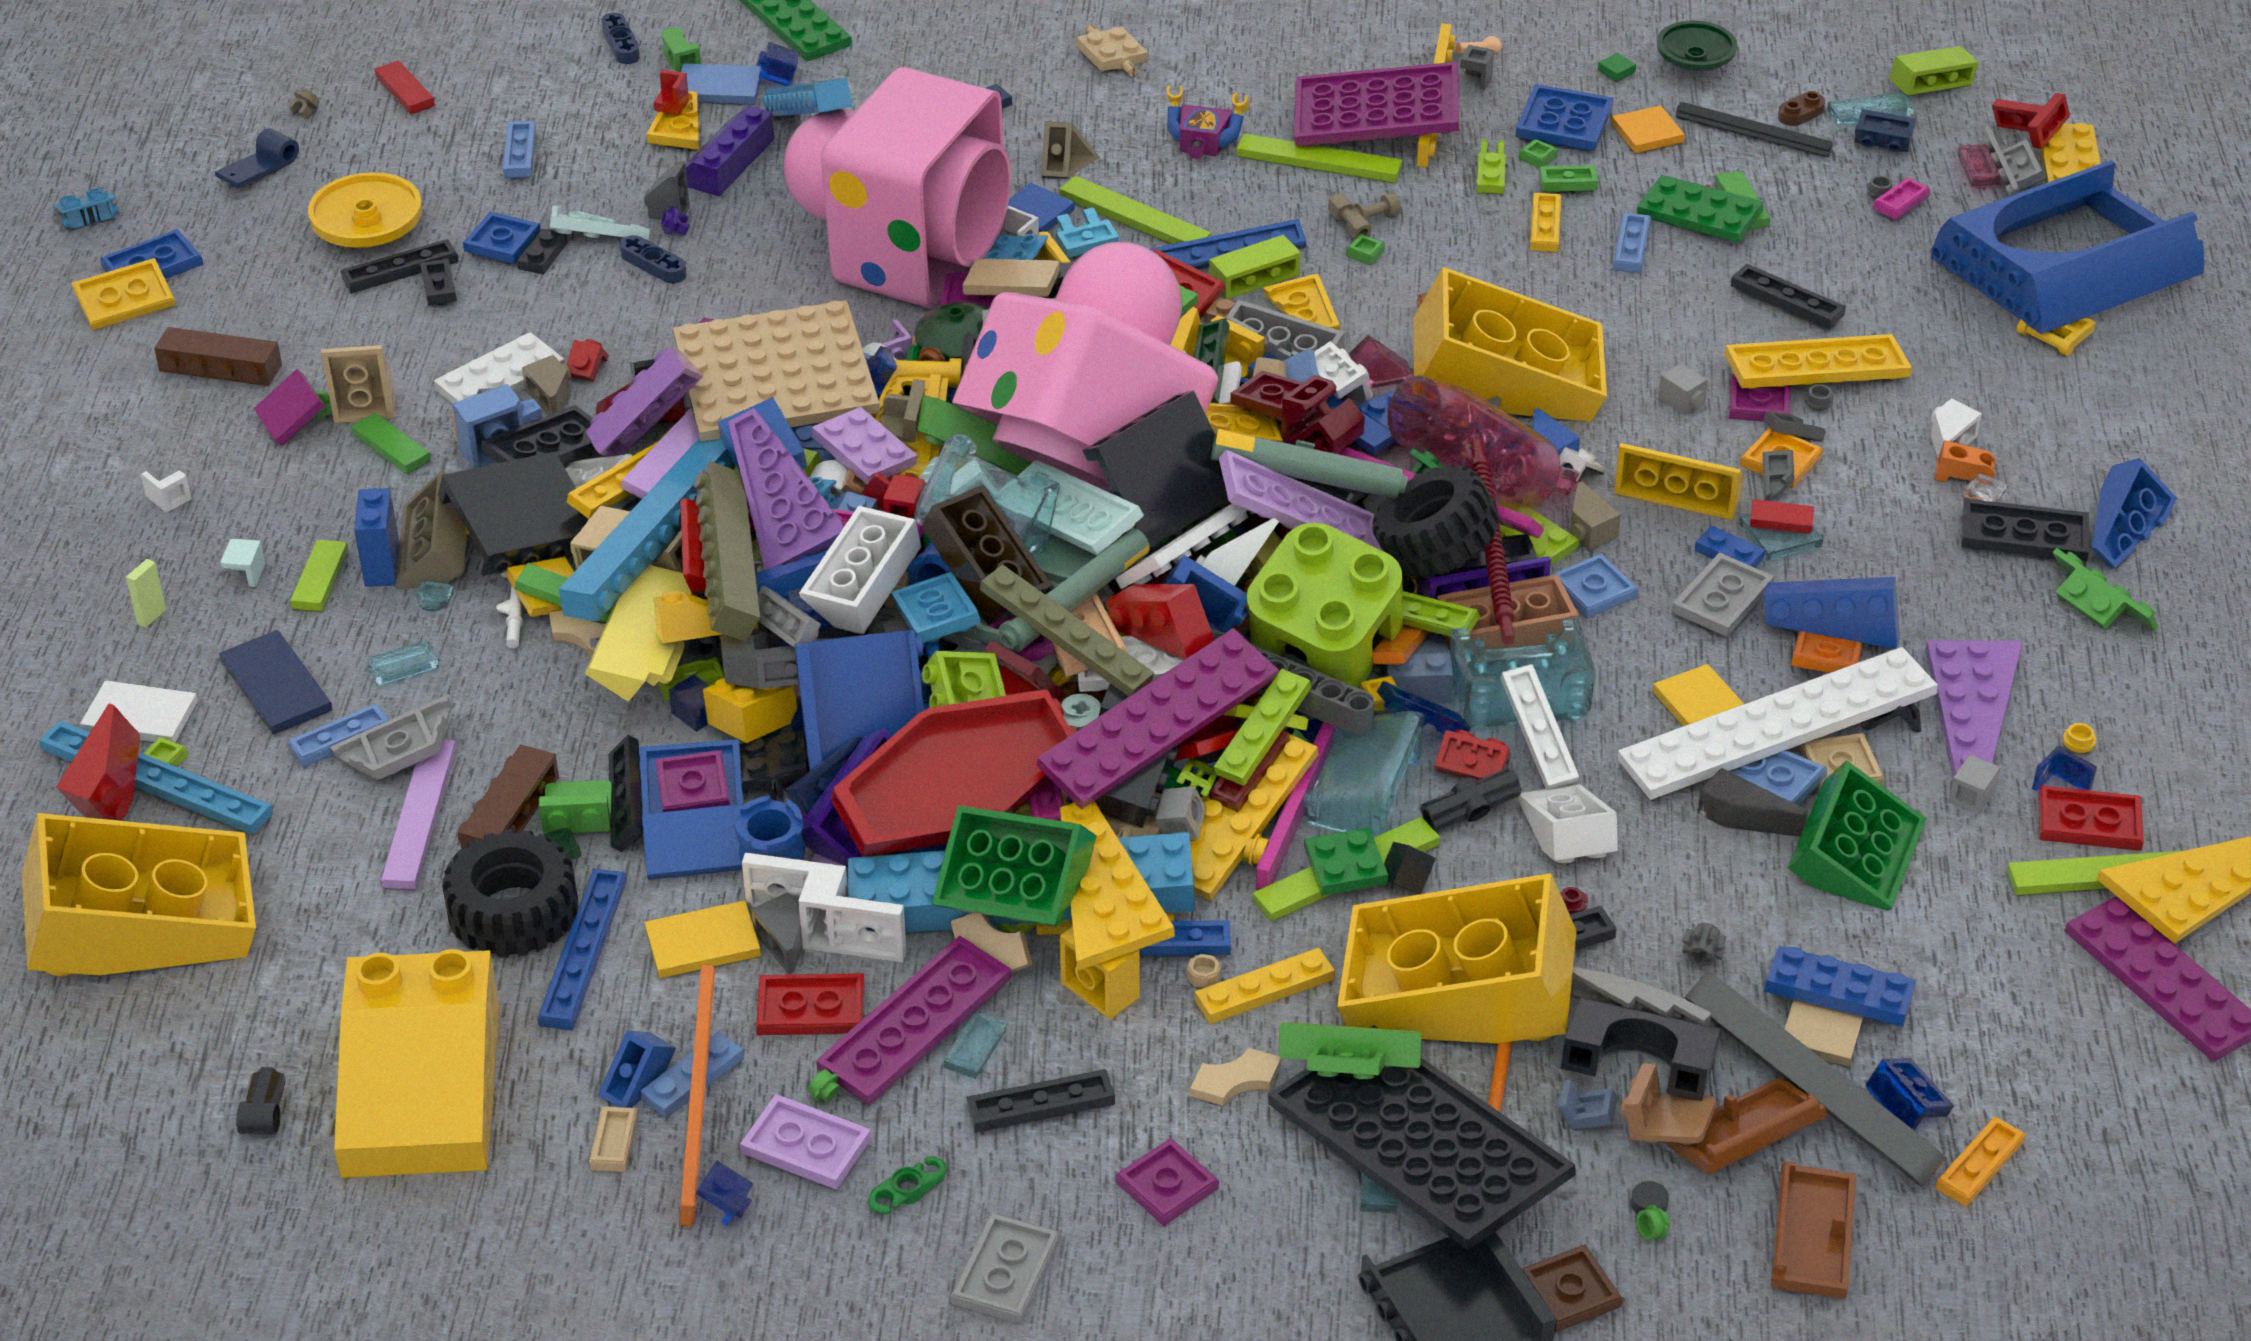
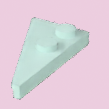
[550,205,650,240]

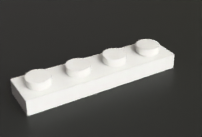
[1500,664,1579,789]

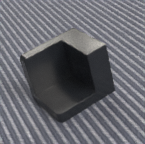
[1384,841,1436,895]

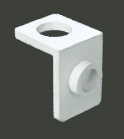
[1005,206,1039,236]
[1548,447,1605,491]

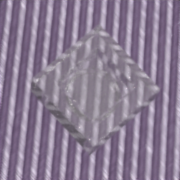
[1964,473,2007,502]

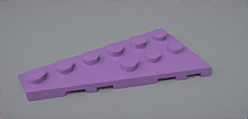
[728,408,845,570]
[1925,640,2023,777]

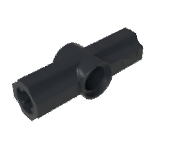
[1420,768,1522,831]

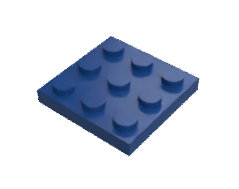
[1515,84,1614,151]
[640,739,743,814]

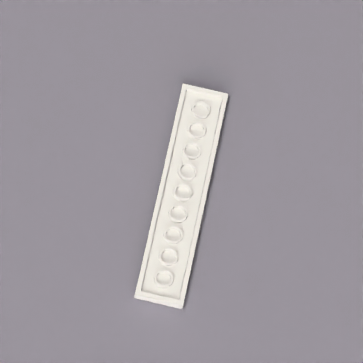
[1618,647,1938,800]

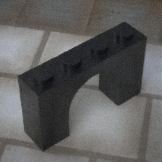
[1066,684,1179,828]
[1560,998,1720,1101]

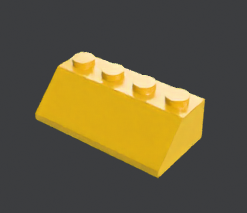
[1614,443,1745,520]

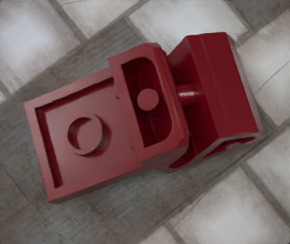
[1230,370,1365,454]

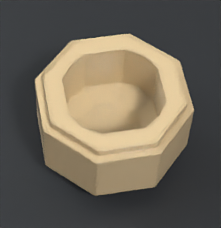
[1187,954,1221,988]

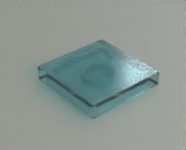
[1738,501,1823,561]

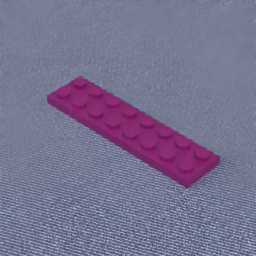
[1036,628,1279,810]

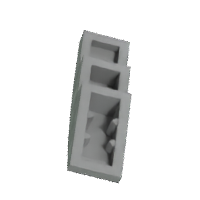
[1570,967,1712,1027]

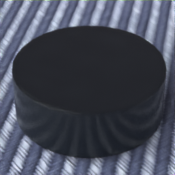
[1631,1181,1669,1214]

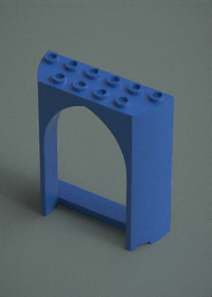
[1931,160,2204,334]

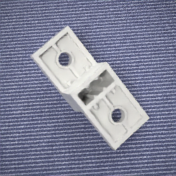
[742,853,907,963]

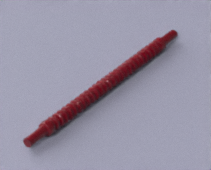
[1470,438,1515,645]

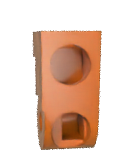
[1935,440,1996,486]

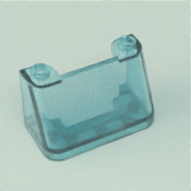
[914,434,1060,557]
[1303,711,1424,838]

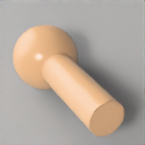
[1456,36,1502,54]

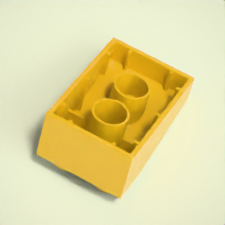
[1413,267,1607,422]
[22,813,256,976]
[1337,873,1577,1044]
[334,949,500,1178]

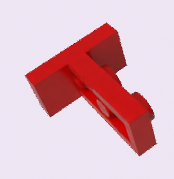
[1992,93,2070,149]

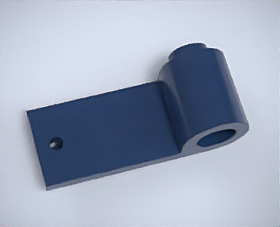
[215,128,299,188]

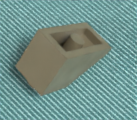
[522,355,571,415]
[1570,481,1621,551]

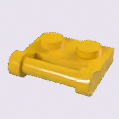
[2016,317,2096,356]

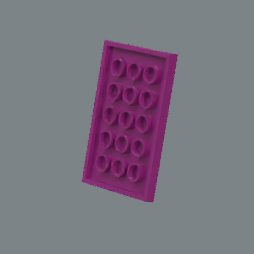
[1294,62,1460,146]

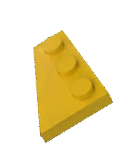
[646,91,699,150]
[1263,273,1341,331]

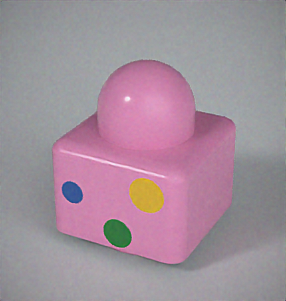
[783,67,1011,309]
[952,242,1218,486]

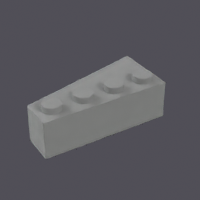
[1226,300,1345,361]

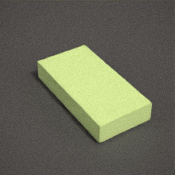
[126,559,167,628]

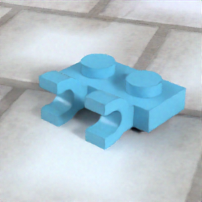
[1056,207,1119,258]

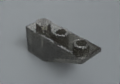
[1697,768,1808,837]

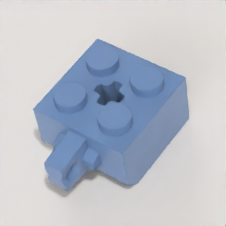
[452,384,542,468]

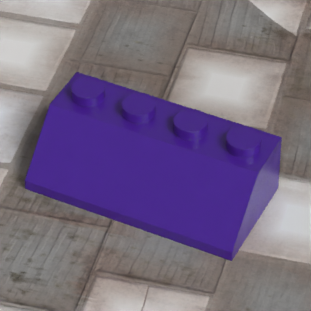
[686,106,774,197]
[1417,556,1551,599]
[802,728,892,868]

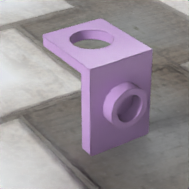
[882,319,913,360]

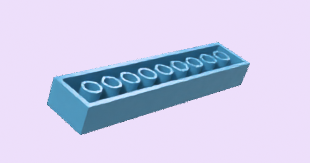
[848,832,1195,933]

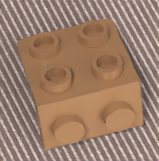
[1621,1063,1717,1145]

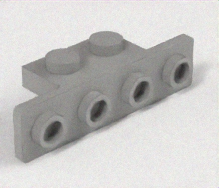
[1983,125,2046,196]

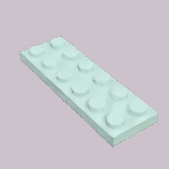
[994,460,1144,555]

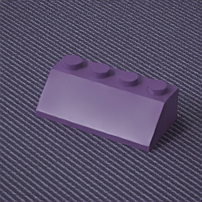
[586,347,703,457]

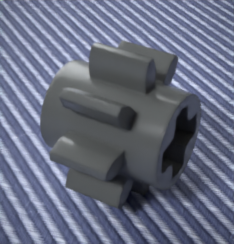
[1682,923,1726,966]

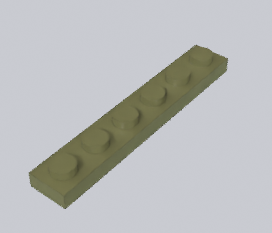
[980,564,1154,697]

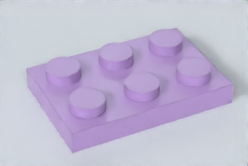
[811,407,917,485]
[740,1094,872,1190]

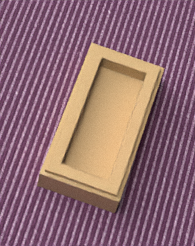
[589,1106,639,1172]

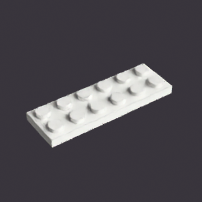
[1115,504,1255,589]

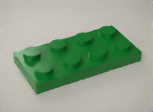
[1637,175,1763,243]

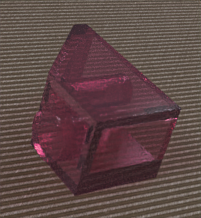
[1349,334,1414,388]

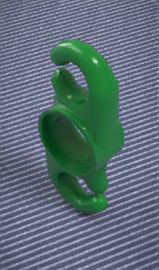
[868,1156,948,1215]

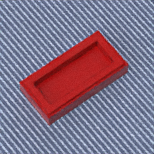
[1749,499,1814,534]

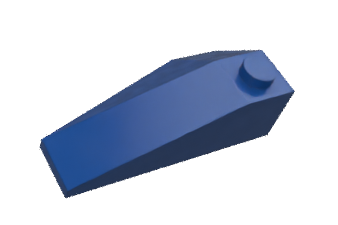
[2092,458,2177,569]

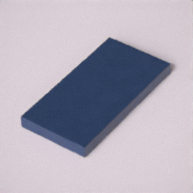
[219,630,333,734]

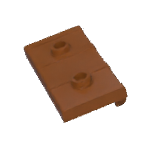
[1666,1077,1827,1175]
[1771,1161,1856,1298]

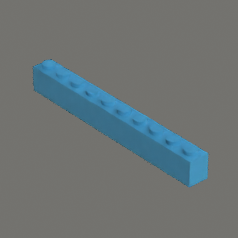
[762,78,852,116]
[559,438,735,622]

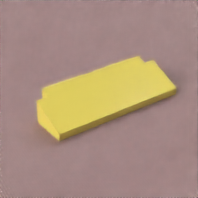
[585,565,692,702]

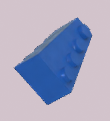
[1764,577,1900,649]

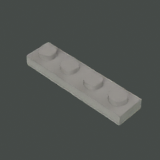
[758,585,821,648]

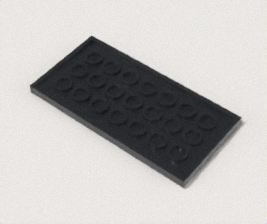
[1268,1025,1576,1250]

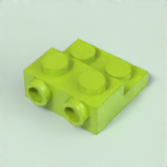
[922,651,1006,708]

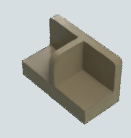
[881,379,925,443]

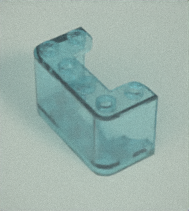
[1450,618,1596,728]

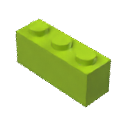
[1889,46,1979,95]
[1209,235,1301,299]

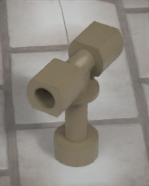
[1328,192,1401,240]

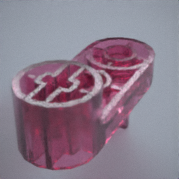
[1387,375,1579,508]

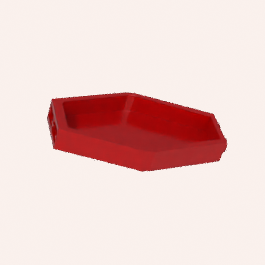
[831,689,1077,857]

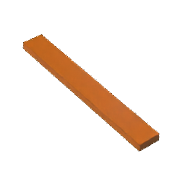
[679,964,715,1226]

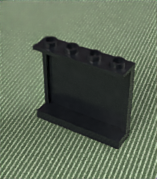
[1082,390,1232,553]
[438,452,589,576]
[1358,1231,1556,1341]

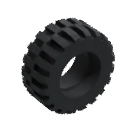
[1372,465,1499,579]
[442,829,578,958]

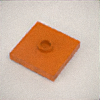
[1791,631,1863,673]

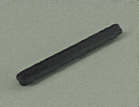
[1676,102,1833,157]

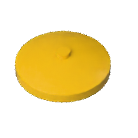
[308,172,422,248]

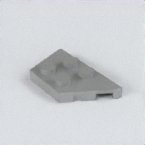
[330,695,452,780]

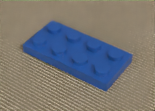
[1764,946,1916,1027]

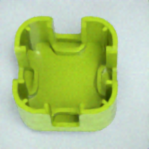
[1247,522,1403,688]

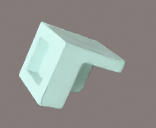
[221,539,265,587]

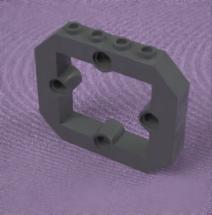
[720,606,921,689]

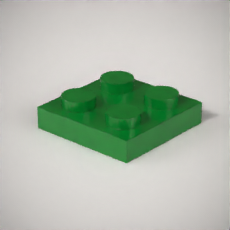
[1304,828,1388,896]

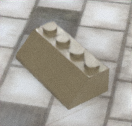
[395,470,468,589]

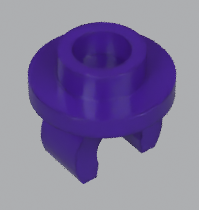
[660,207,690,235]

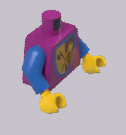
[1167,85,1250,159]

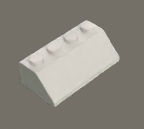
[799,506,921,634]

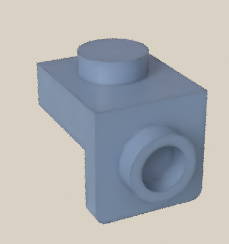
[1557,1080,1618,1130]

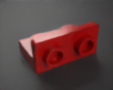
[1434,730,1511,780]

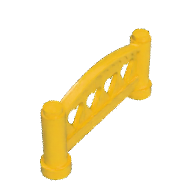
[874,358,962,481]

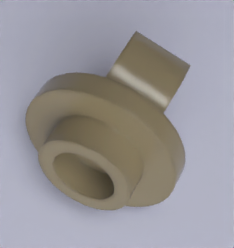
[289,89,319,118]

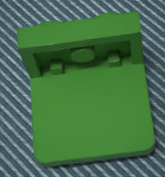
[539,780,612,835]

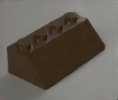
[921,485,1052,625]

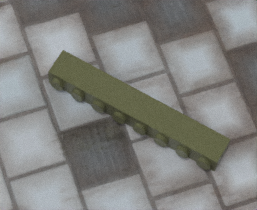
[694,461,760,642]

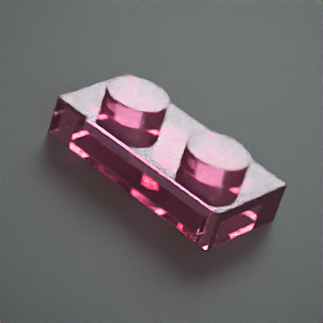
[1957,144,2000,187]

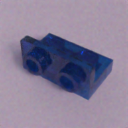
[1866,1058,1954,1131]

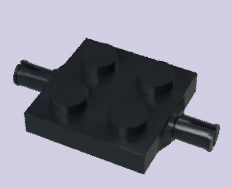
[740,729,809,800]

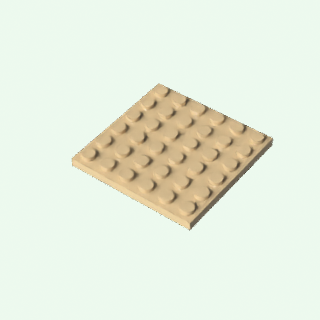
[673,300,880,442]

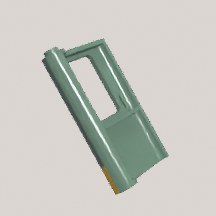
[1211,428,1408,499]
[953,527,1149,652]

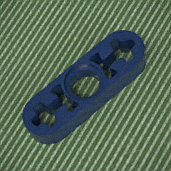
[601,13,640,64]
[620,235,687,284]

